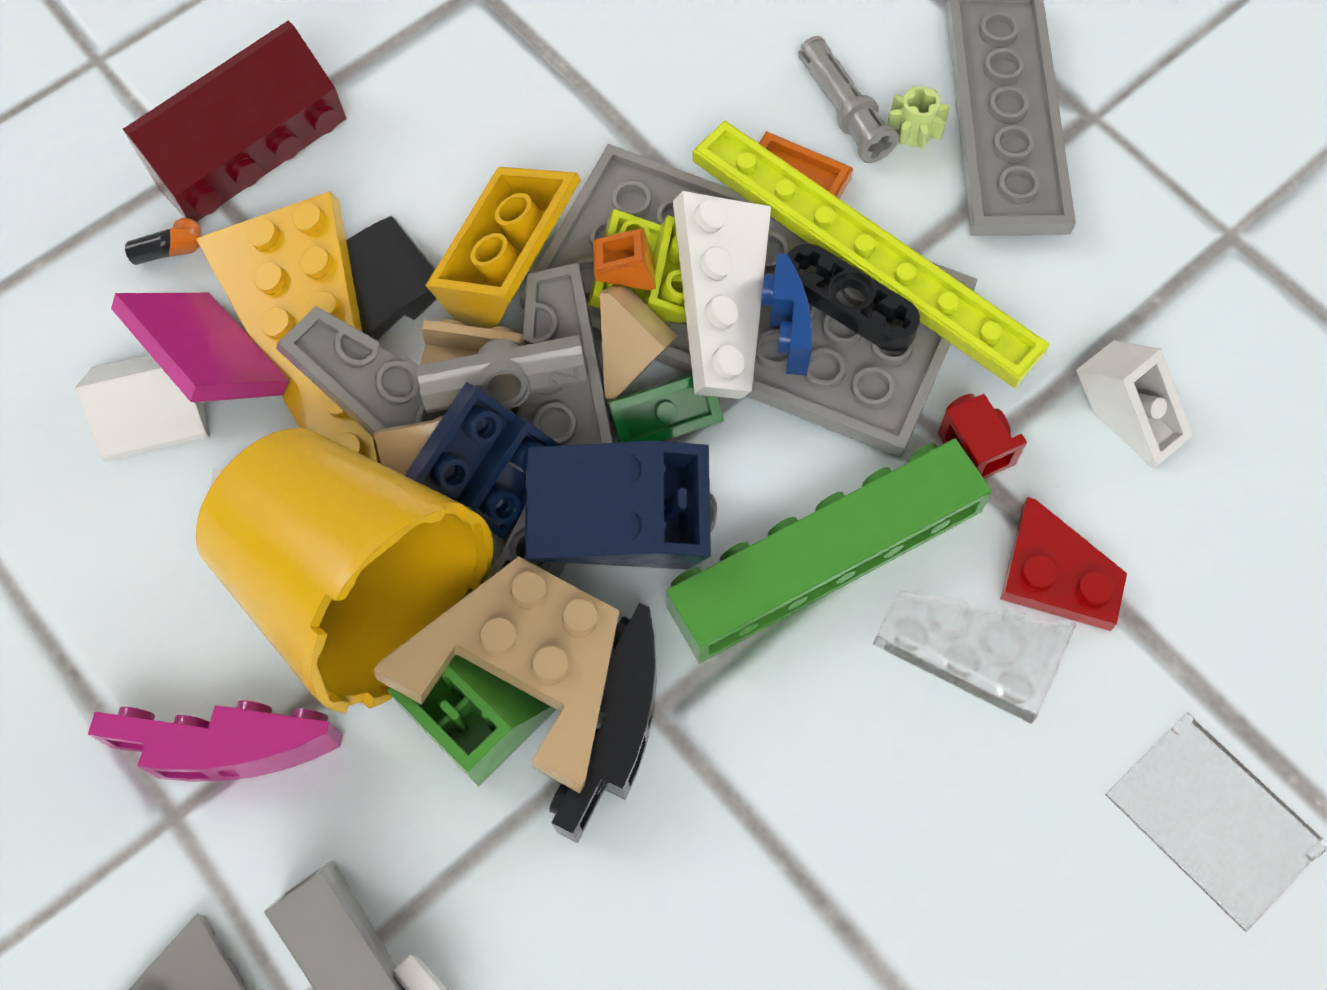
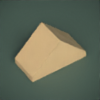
[600,284,678,399]

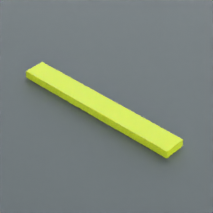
[692,120,1050,389]

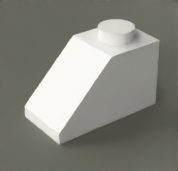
[1076,340,1193,467]

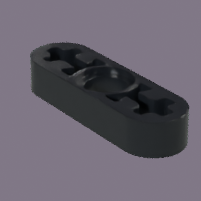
[788,244,920,352]

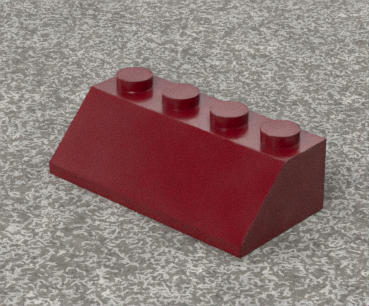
[122,20,347,222]

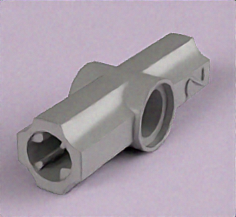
[416,335,588,413]

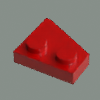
[1000,497,1127,631]

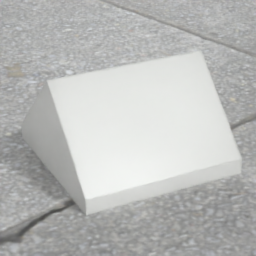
[75,354,209,462]

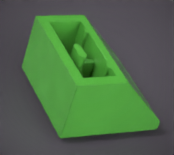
[387,655,556,787]

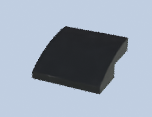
[346,216,436,341]

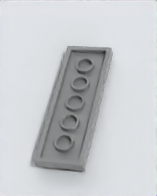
[946,0,1076,236]

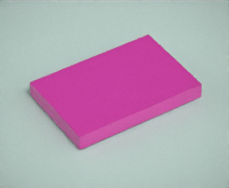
[111,292,289,402]

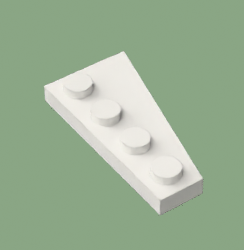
[673,191,771,399]

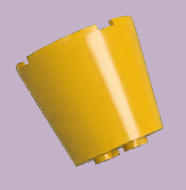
[196,428,494,713]

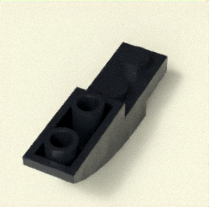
[549,603,657,843]

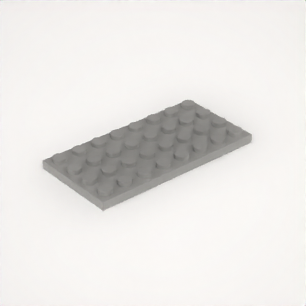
[520,144,978,458]

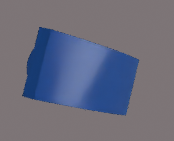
[761,253,812,376]

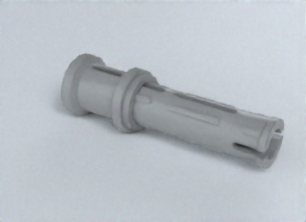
[798,36,899,163]

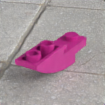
[87,700,343,782]

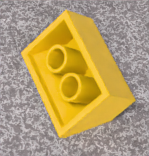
[425,167,581,329]

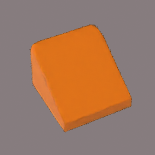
[593,228,656,290]

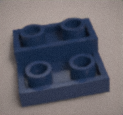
[404,382,562,540]

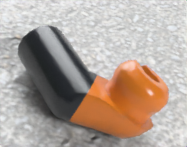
[125,218,201,265]

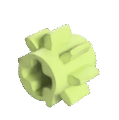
[887,85,950,149]

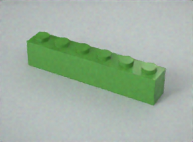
[666,438,992,664]

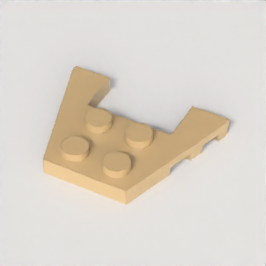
[374,556,619,793]

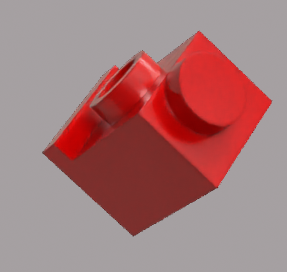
[937,394,1027,479]

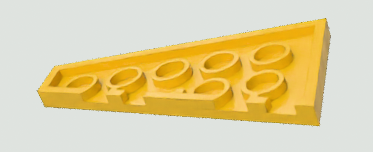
[196,191,381,464]

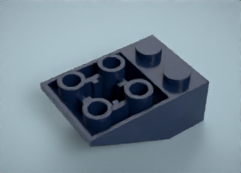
[525,440,711,570]

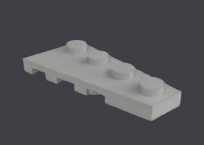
[519,262,614,446]

